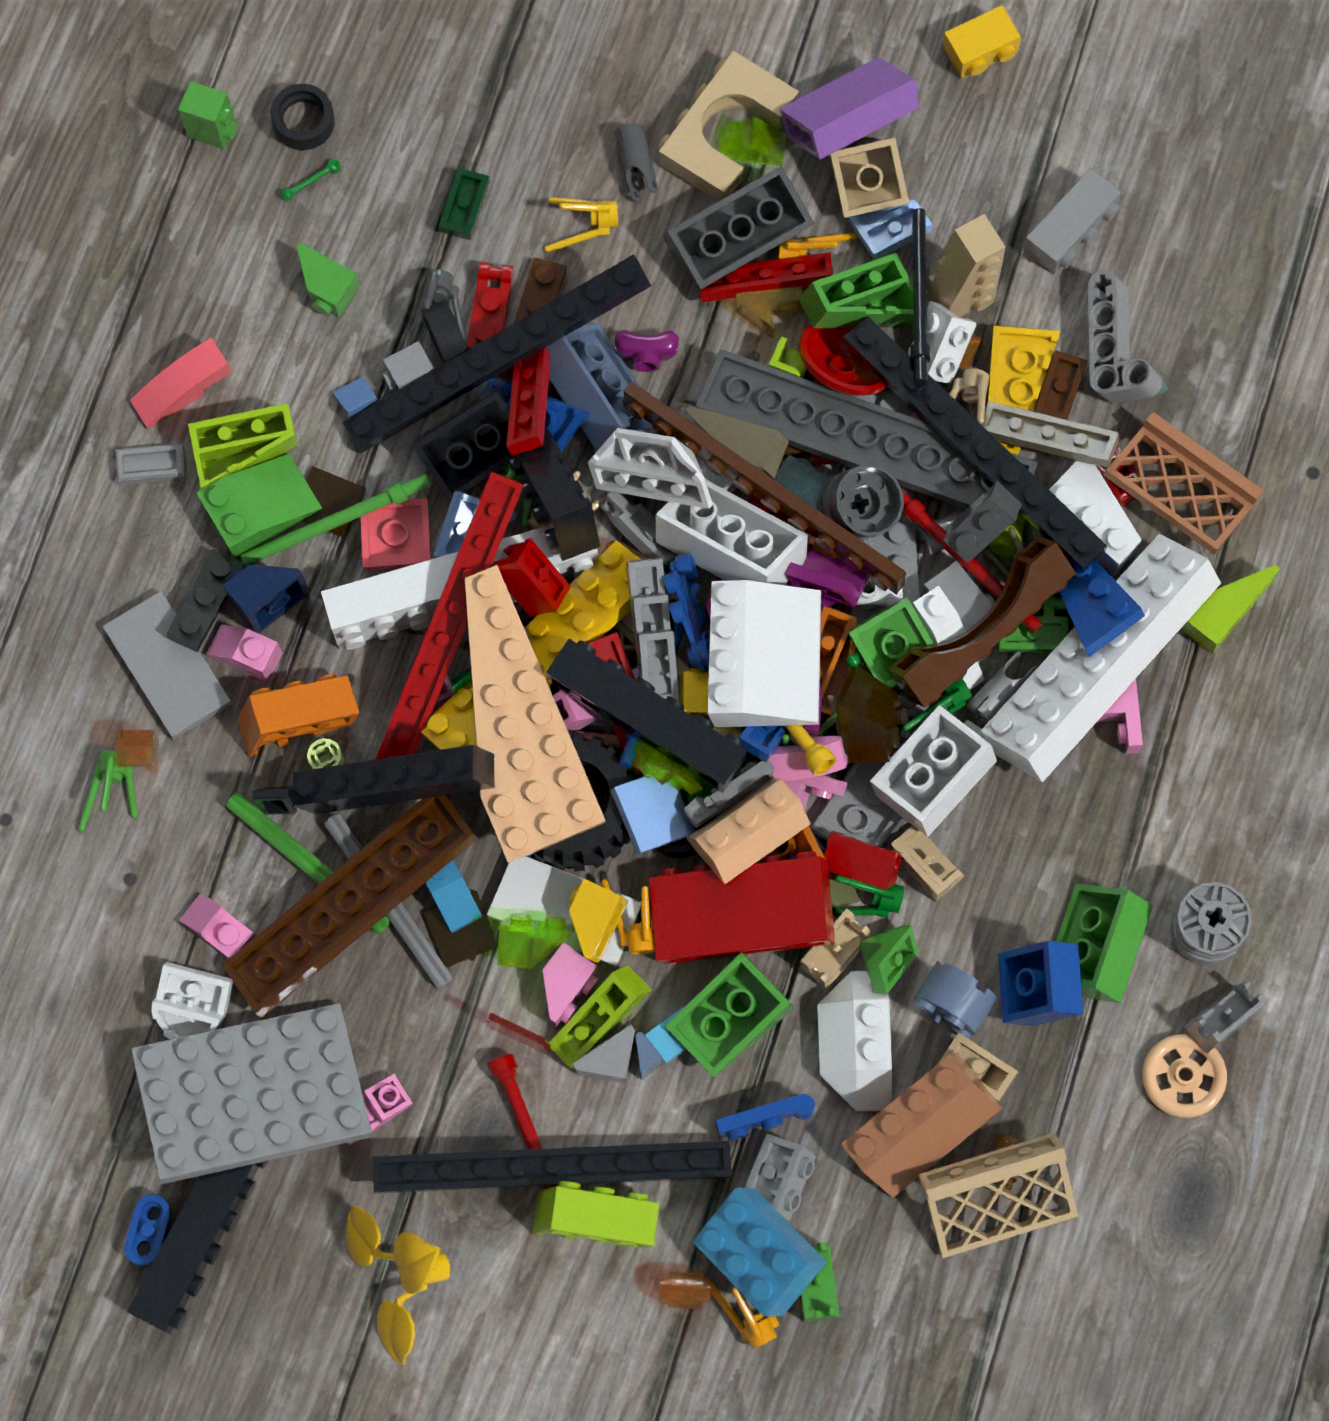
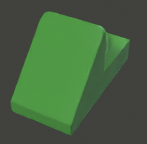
[860,925,919,994]

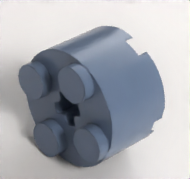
[914,961,997,1039]

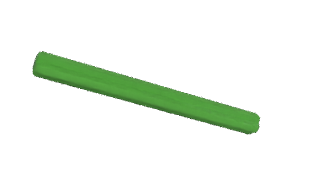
[226,792,390,934]

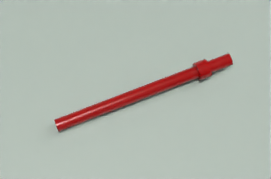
[902,490,1043,633]

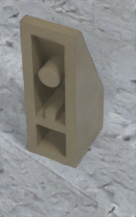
[686,405,788,478]

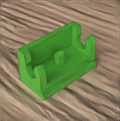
[800,1243,840,1322]

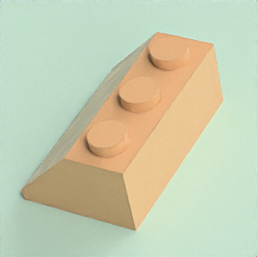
[687,778,810,884]

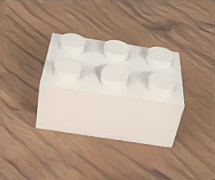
[870,705,997,837]

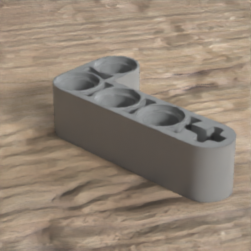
[1088,269,1162,403]

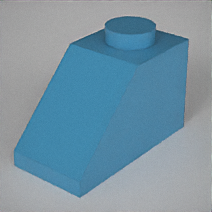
[424,860,482,933]

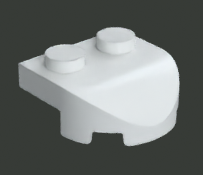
[152,962,233,1040]

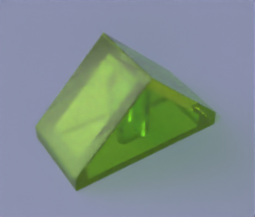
[718,117,786,167]

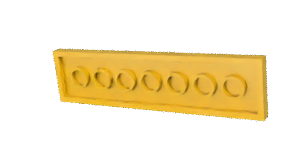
[421,540,641,750]

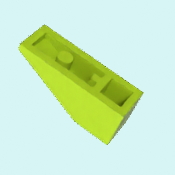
[1181,565,1280,654]
[547,965,652,1070]

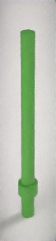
[240,474,432,567]

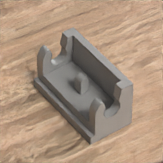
[1184,980,1268,1054]

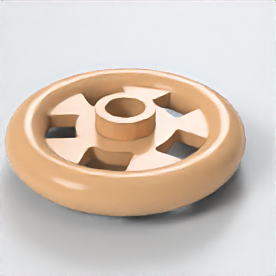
[1142,1034,1227,1118]

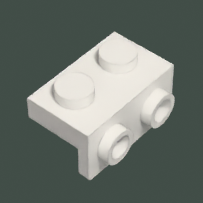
[908,302,976,384]

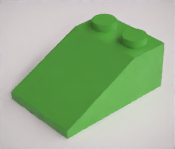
[196,454,322,559]
[665,952,795,1078]

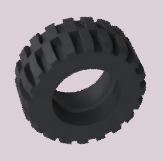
[533,732,637,871]

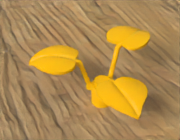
[346,1206,450,1365]

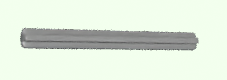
[324,813,452,989]

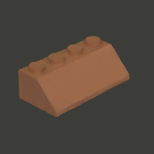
[841,1052,1003,1198]

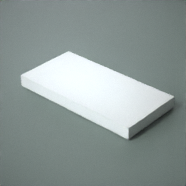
[487,856,641,968]

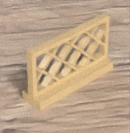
[918,1132,1079,1258]

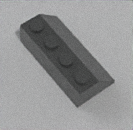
[662,166,815,290]

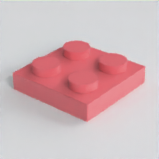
[360,498,431,571]

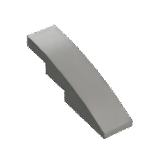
[626,558,679,700]

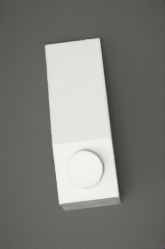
[911,585,985,690]

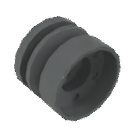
[816,464,904,541]

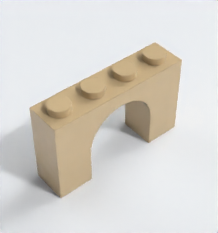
[657,51,799,202]

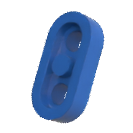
[125,1194,172,1267]

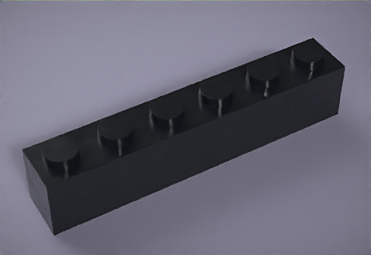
[546,639,747,793]
[293,745,495,814]
[127,1160,269,1335]

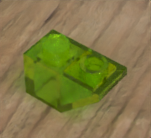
[497,913,575,969]

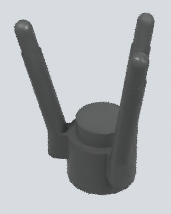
[411,269,466,343]

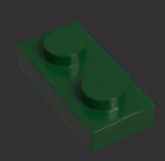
[438,167,490,240]

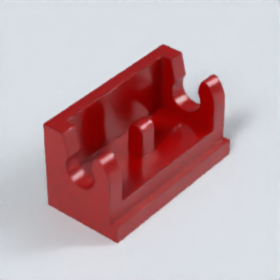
[491,538,571,617]
[824,831,902,890]

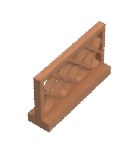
[1104,412,1264,554]

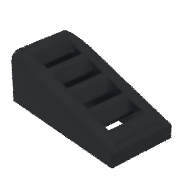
[253,786,297,815]

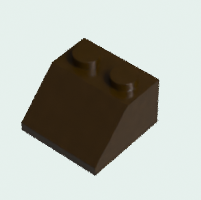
[835,666,908,763]

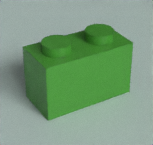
[178,81,238,150]

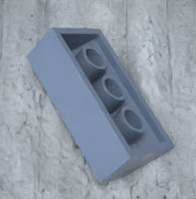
[546,323,659,452]

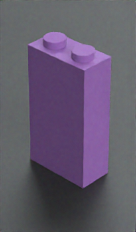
[779,57,920,160]

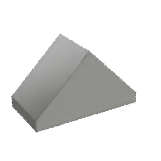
[572,1025,636,1084]

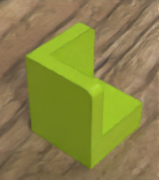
[769,336,808,378]

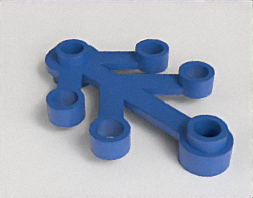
[664,552,710,673]

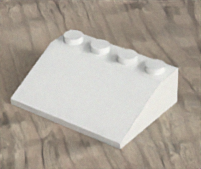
[708,580,821,727]

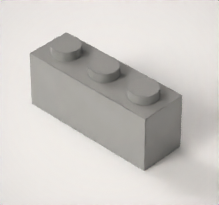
[1024,168,1121,274]

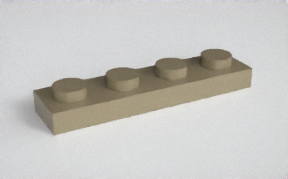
[981,401,1119,468]

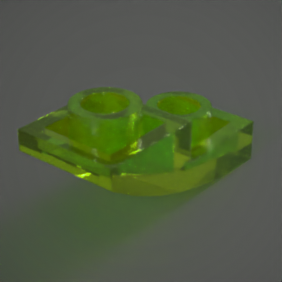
[633,742,704,797]

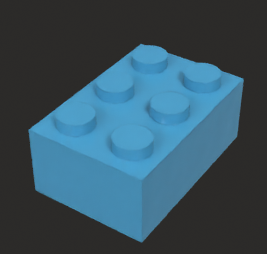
[692,1188,827,1316]

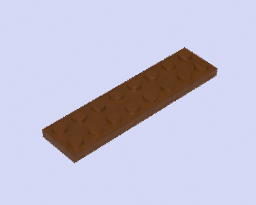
[222,795,479,1018]

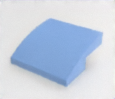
[610,769,695,855]

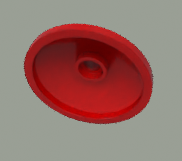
[798,325,888,396]

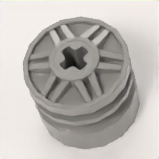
[1170,882,1252,966]

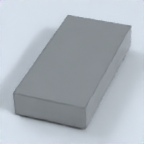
[115,444,186,485]

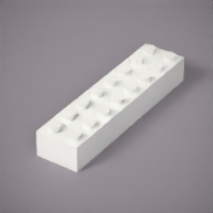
[321,527,599,650]
[980,534,1221,782]

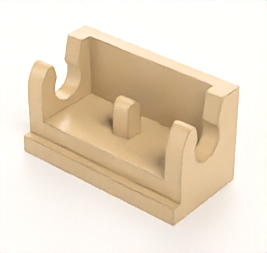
[889,825,965,902]
[800,909,871,991]

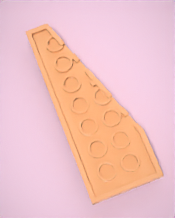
[465,565,606,863]

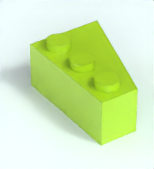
[188,403,298,489]
[532,1181,659,1248]

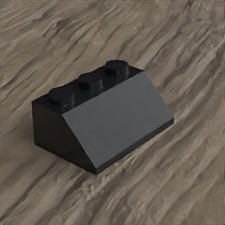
[412,384,512,502]

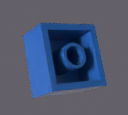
[998,941,1083,1026]

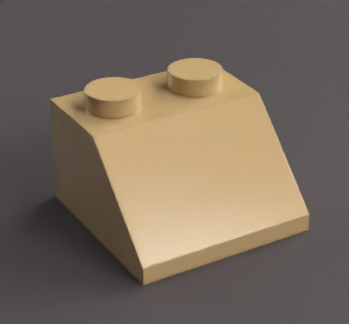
[829,138,909,218]

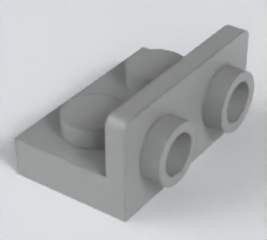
[745,1134,816,1221]

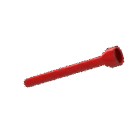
[487,1054,555,1190]

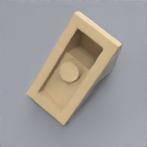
[939,1033,1018,1102]

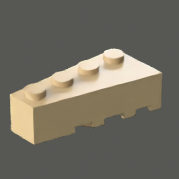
[926,214,1006,317]

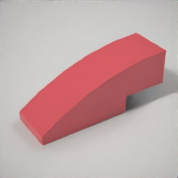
[130,338,232,429]

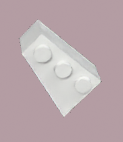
[1049,460,1141,576]

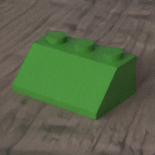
[1056,884,1153,1003]

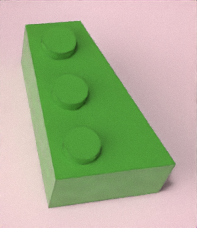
[799,253,913,328]

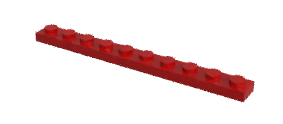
[374,471,524,805]

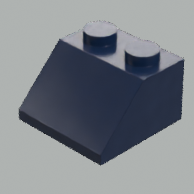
[223,565,310,633]

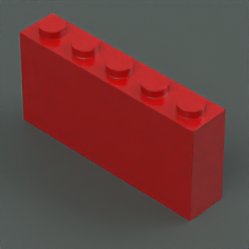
[649,851,835,964]

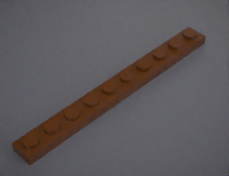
[623,382,906,595]

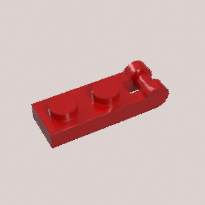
[466,262,514,350]

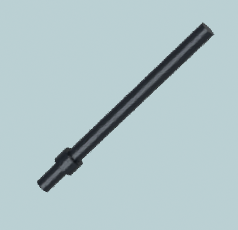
[910,208,931,386]

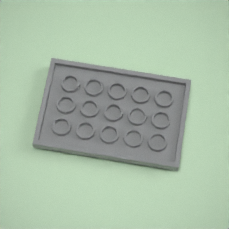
[131,1003,372,1185]

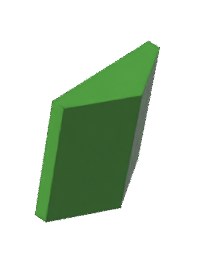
[847,597,934,688]

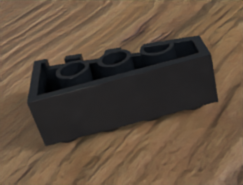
[508,428,601,561]

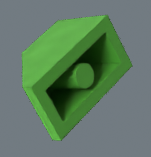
[297,242,360,318]

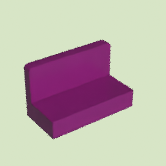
[785,551,870,608]

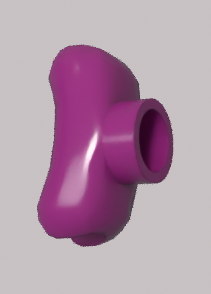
[615,330,679,372]

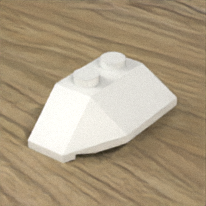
[588,428,713,509]
[817,971,892,1112]

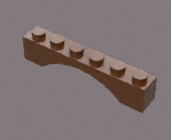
[887,536,1076,708]

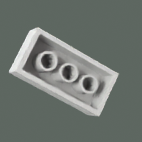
[656,479,808,585]

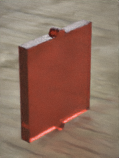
[486,1013,551,1055]

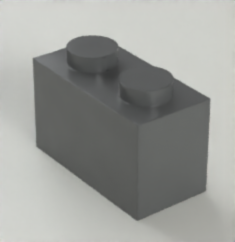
[943,481,1022,563]

